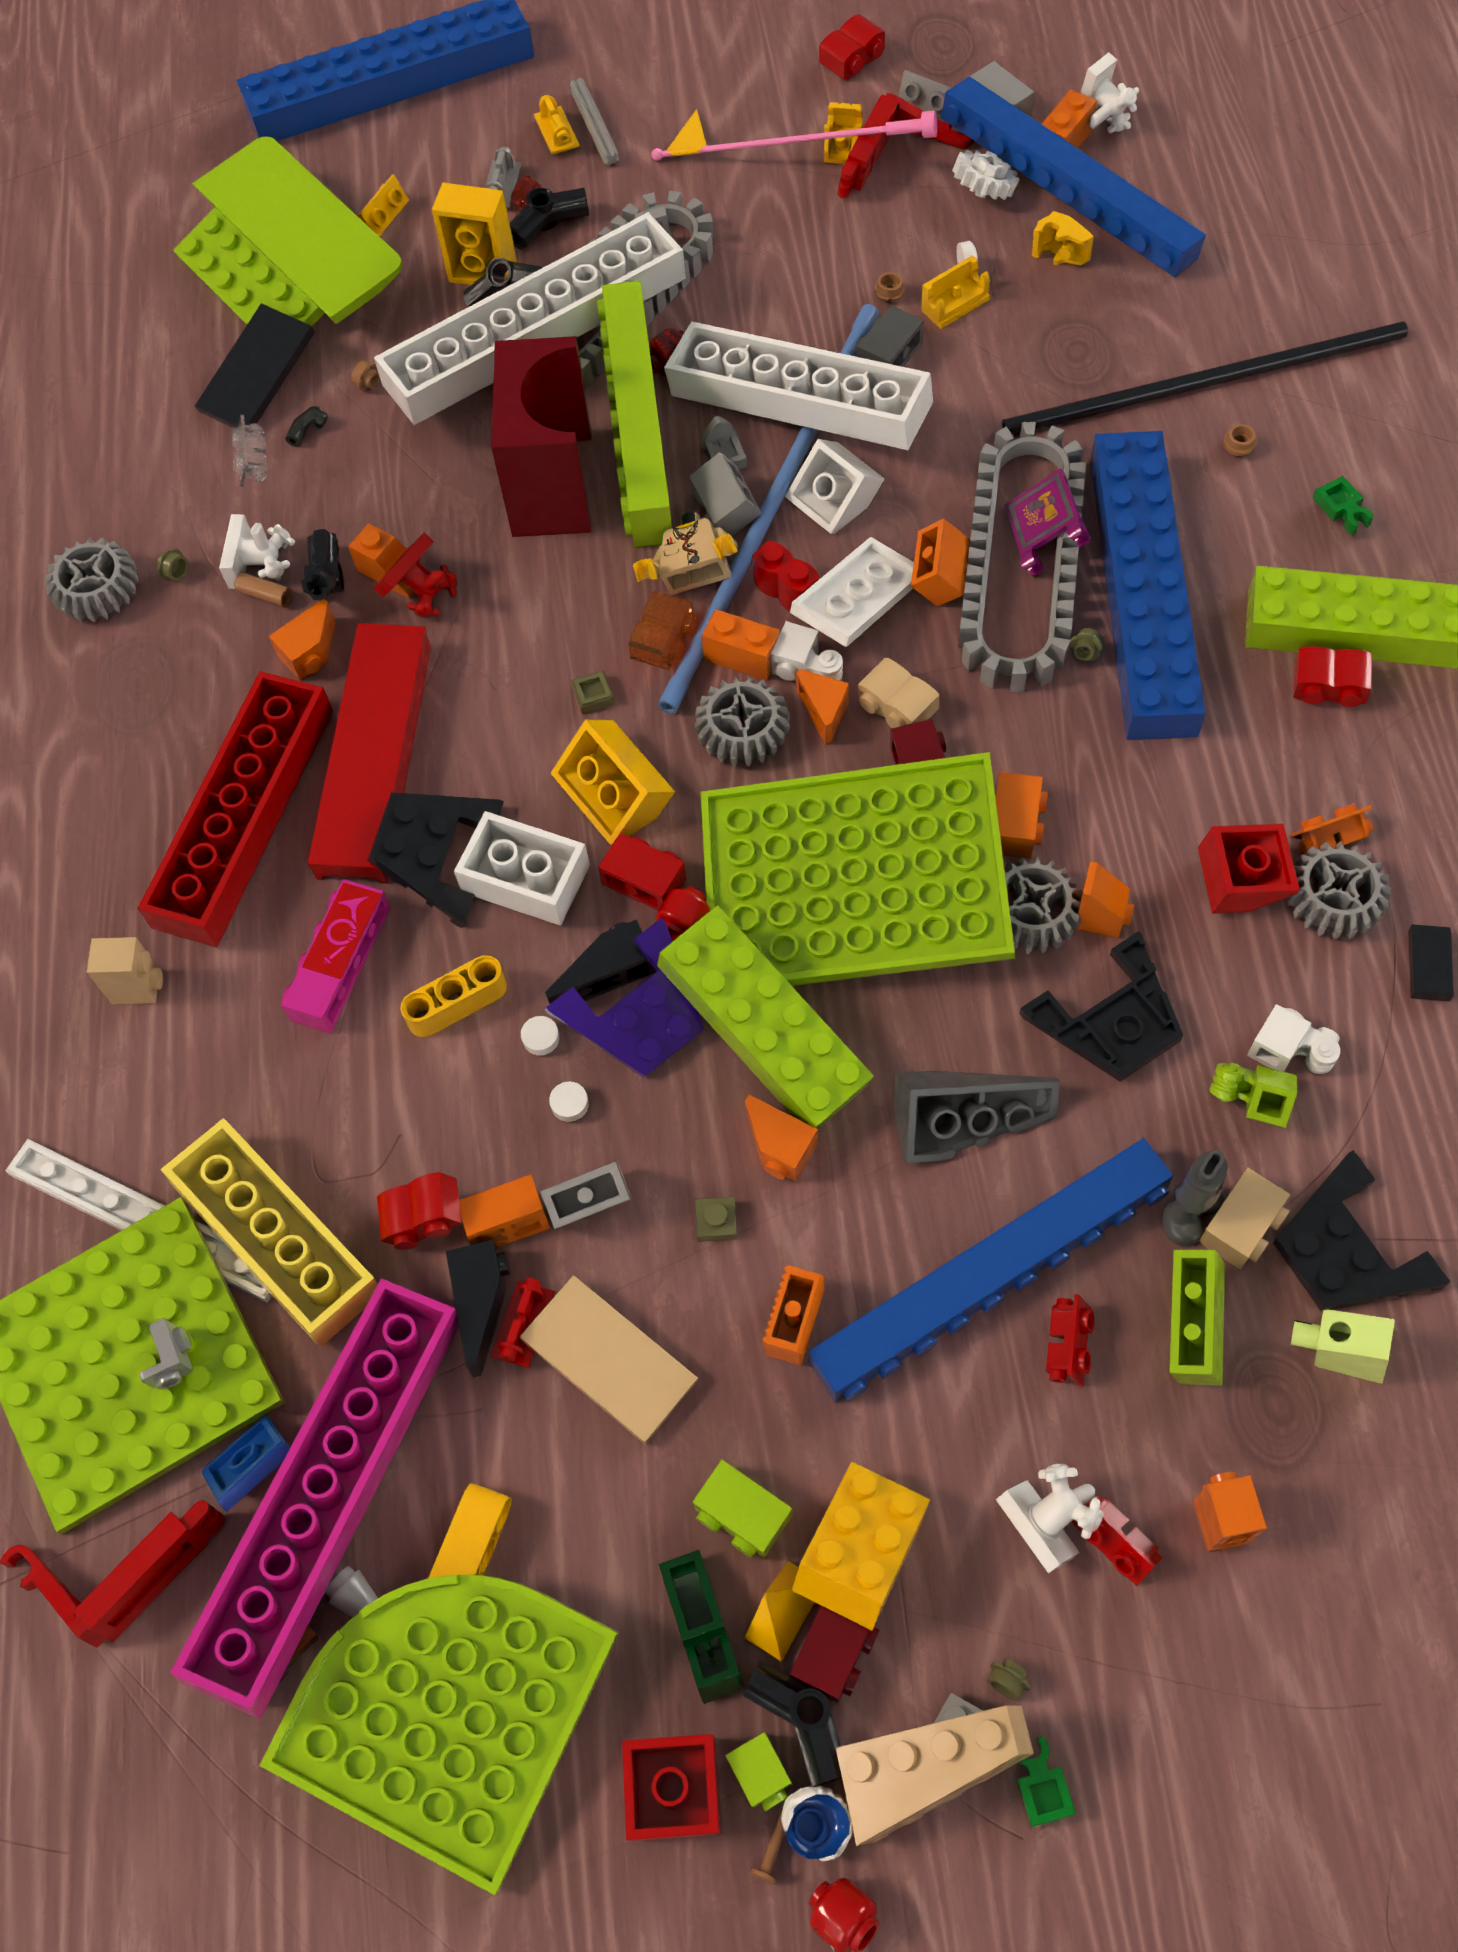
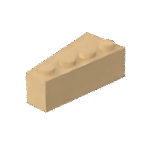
[836,1705,1034,1846]

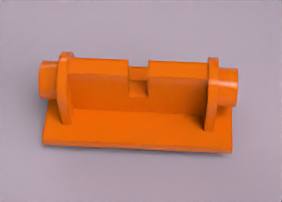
[1290,803,1374,855]

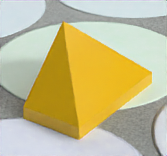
[744,1561,815,1662]

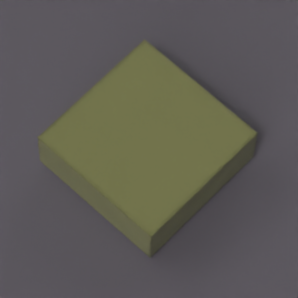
[571,670,615,714]

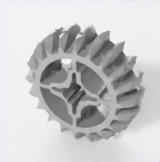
[44,537,139,623]
[695,676,790,767]
[1287,841,1391,940]
[1004,856,1082,955]

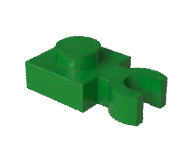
[1313,476,1373,535]
[1016,1736,1076,1828]

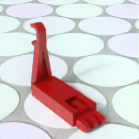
[837,92,973,199]
[0,1500,225,1648]

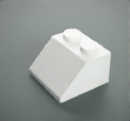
[785,439,884,534]

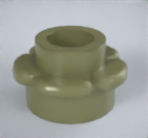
[157,549,189,581]
[1070,628,1104,661]
[987,1659,1030,1701]

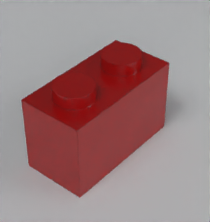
[598,833,686,911]

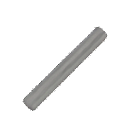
[569,78,619,166]

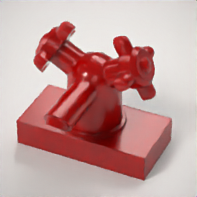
[373,532,457,618]

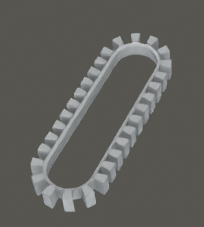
[579,191,714,389]
[958,422,1086,692]

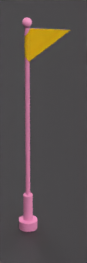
[651,109,937,161]

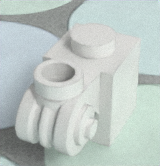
[771,621,843,681]
[1247,1004,1341,1074]

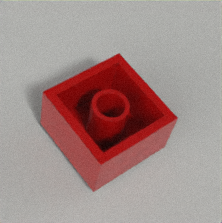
[622,1734,722,1842]

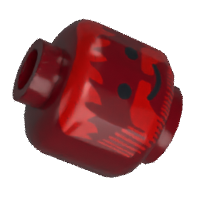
[649,328,685,377]

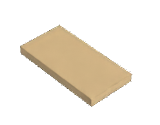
[520,1275,698,1444]

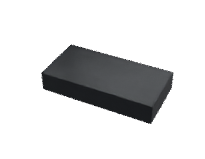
[1408,924,1454,1001]

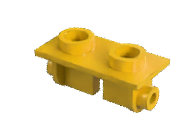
[533,95,580,155]
[357,174,409,236]

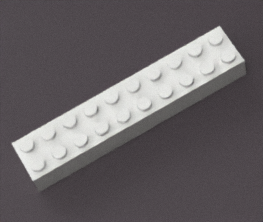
[374,212,686,425]

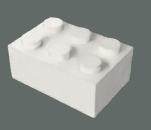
[454,811,590,926]

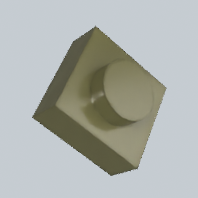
[695,1196,737,1242]

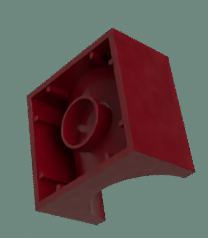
[491,336,592,537]

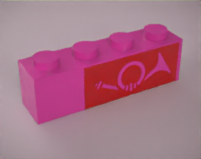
[281,879,391,1034]

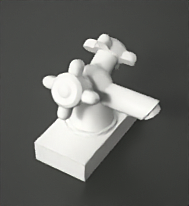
[1081,52,1139,133]
[219,514,295,589]
[996,1464,1104,1574]

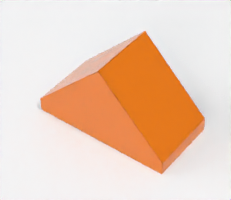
[796,669,849,745]

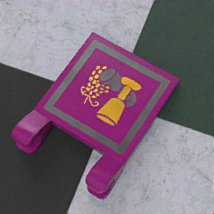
[1004,468,1091,576]

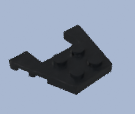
[367,792,504,928]
[1019,931,1183,1082]
[1273,1150,1451,1312]

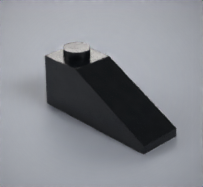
[545,919,656,1004]
[446,1240,510,1377]

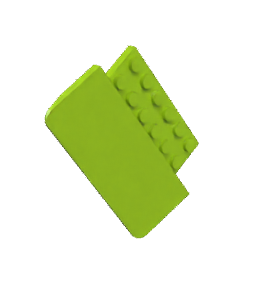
[173,137,403,326]

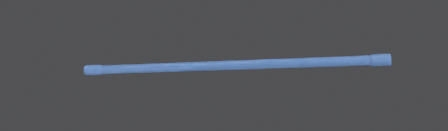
[658,304,879,714]

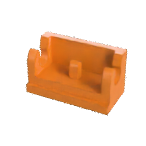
[459,1174,551,1248]

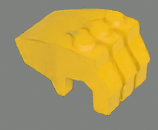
[824,102,864,164]
[1032,211,1093,266]

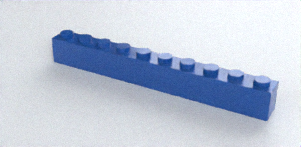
[941,76,1206,277]
[808,1138,1174,1403]

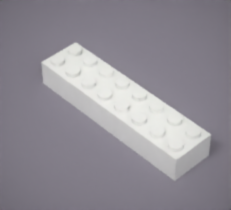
[664,321,933,450]

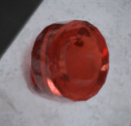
[511,175,542,209]

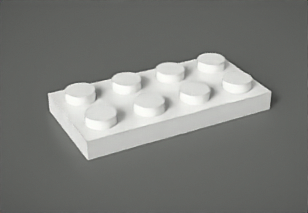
[790,537,914,647]

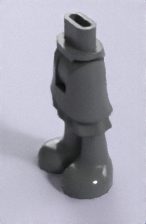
[1161,1150,1228,1247]

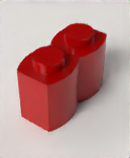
[819,14,885,80]
[752,540,819,612]
[1293,646,1372,707]
[377,1172,462,1250]

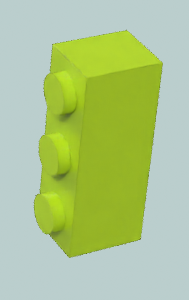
[1170,1250,1225,1386]

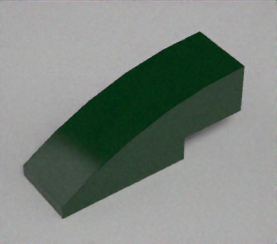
[659,1550,745,1704]

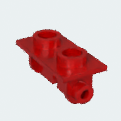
[490,1278,555,1368]
[1045,1294,1095,1387]
[1072,1494,1163,1586]

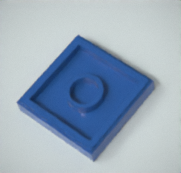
[201,1414,291,1512]

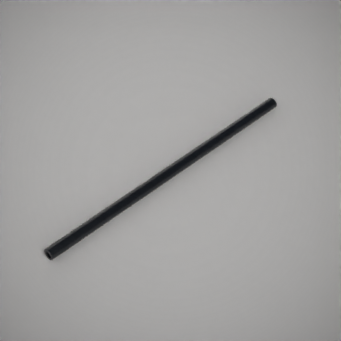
[1002,321,1408,434]

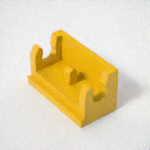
[921,255,990,329]

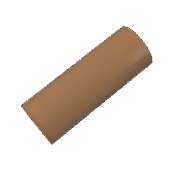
[234,572,292,607]

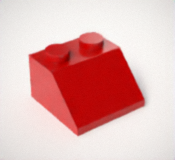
[1198,824,1300,914]

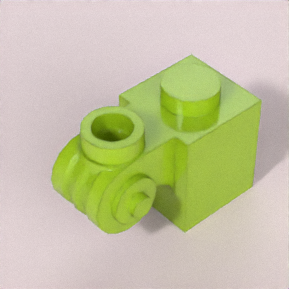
[1209,1063,1297,1128]

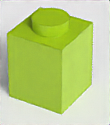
[725,1732,793,1812]

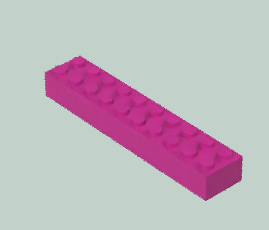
[170,1278,459,1719]

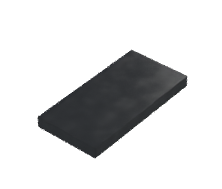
[195,303,315,435]

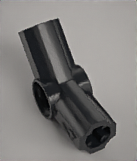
[510,187,589,250]
[463,258,543,307]
[301,529,344,600]
[742,1660,842,1787]

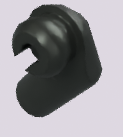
[285,406,328,447]

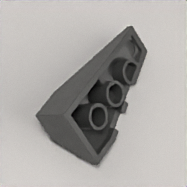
[894,1071,1060,1163]

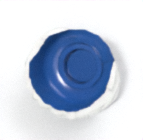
[781,1786,853,1861]

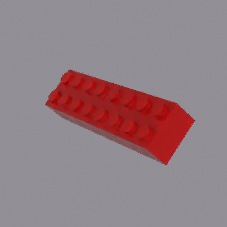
[137,671,333,948]

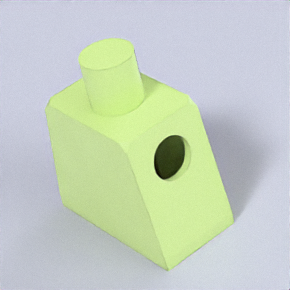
[1291,1309,1395,1384]

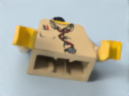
[633,512,738,595]

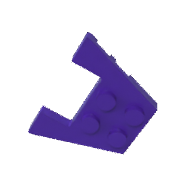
[544,918,704,1077]

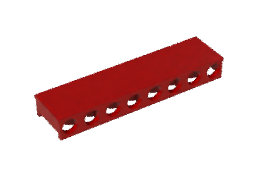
[307,623,431,884]

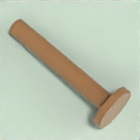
[750,1794,790,1885]

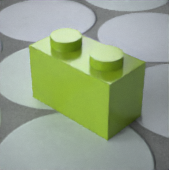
[692,1460,793,1559]

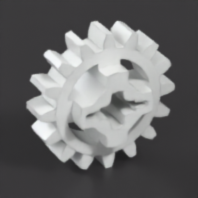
[952,150,1020,200]

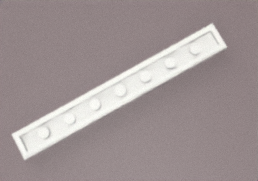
[5,1139,272,1303]

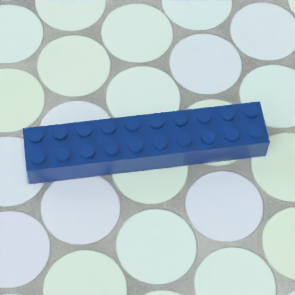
[236,0,534,141]
[1090,431,1206,740]

